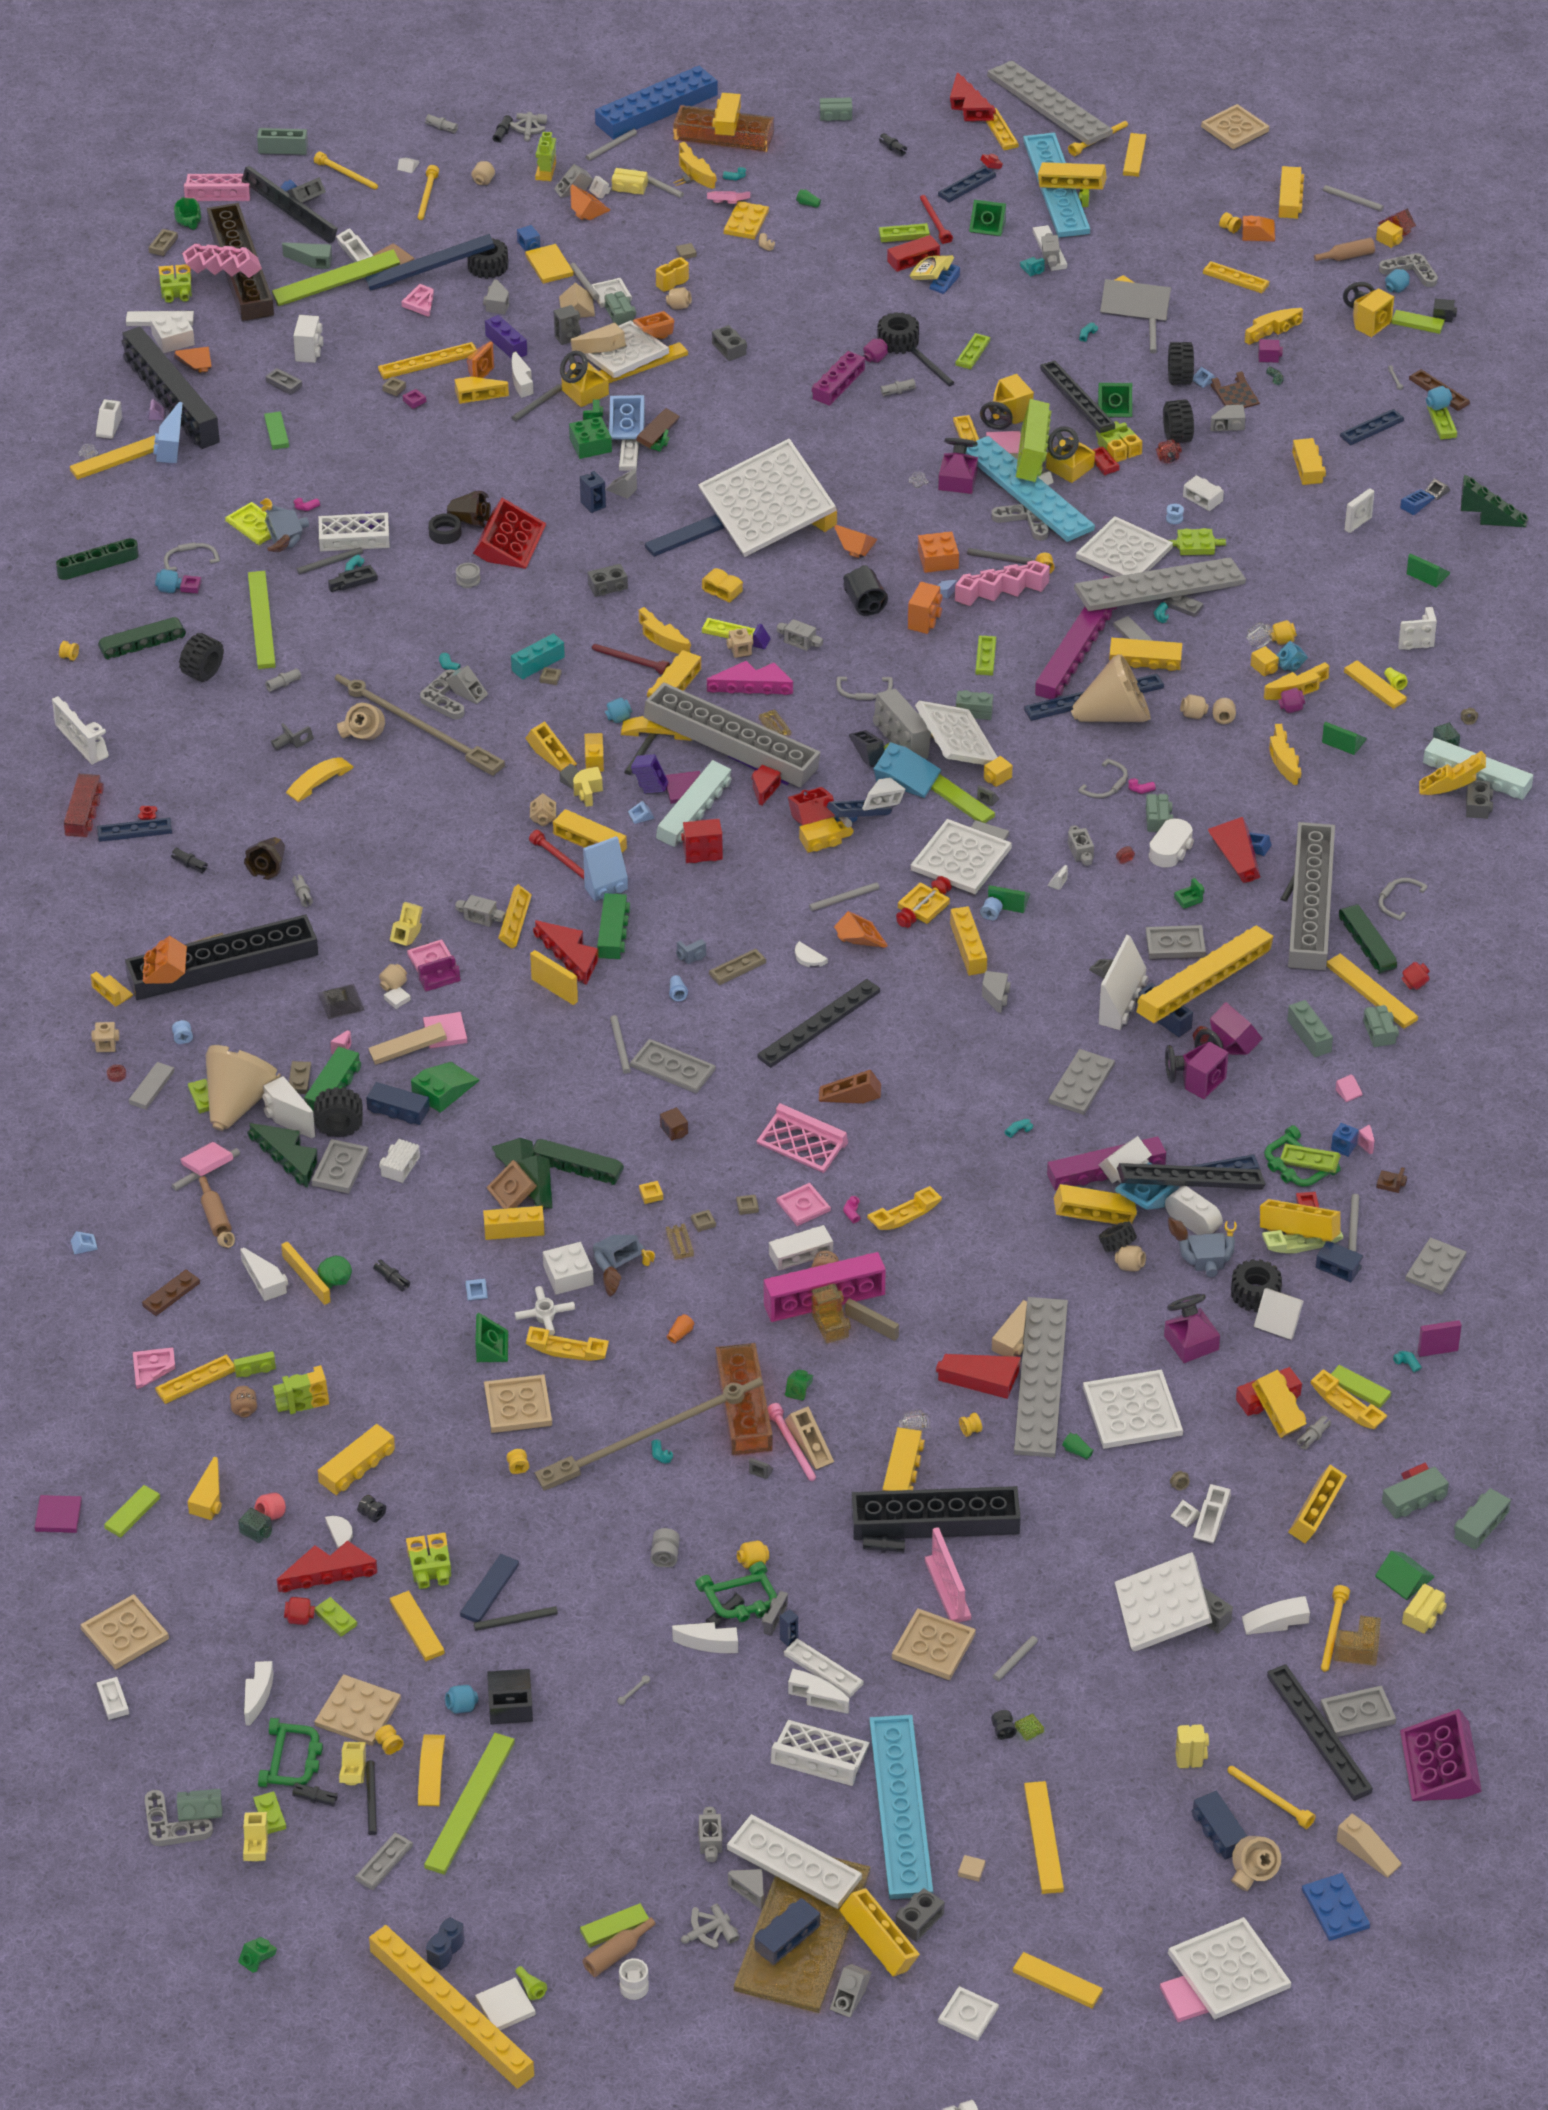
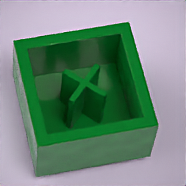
[569,417,612,459]

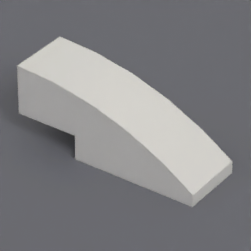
[336,228,373,262]
[512,352,533,398]
[1193,1484,1231,1544]
[1242,1596,1310,1635]
[672,1622,738,1653]
[244,1661,274,1725]
[788,1669,849,1714]

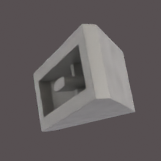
[605,469,637,499]
[728,1869,764,1909]

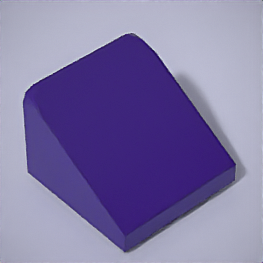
[753,623,771,649]

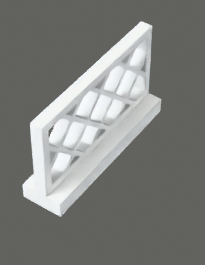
[318,513,390,551]
[771,1720,870,1786]

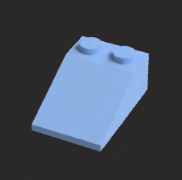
[609,395,645,439]
[153,402,182,463]
[583,836,628,901]

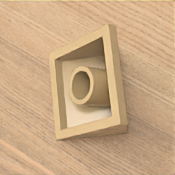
[559,283,595,318]

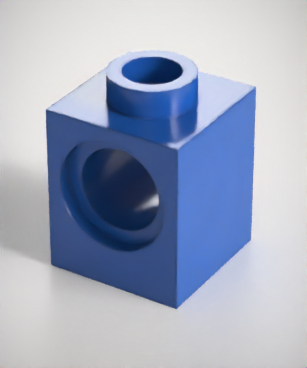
[517,225,541,251]
[1331,1123,1359,1157]

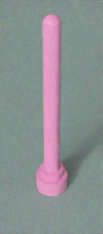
[765,1403,816,1481]

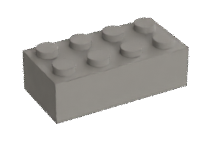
[873,688,931,759]

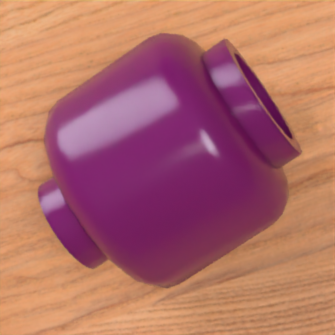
[863,339,888,363]
[1278,688,1306,713]

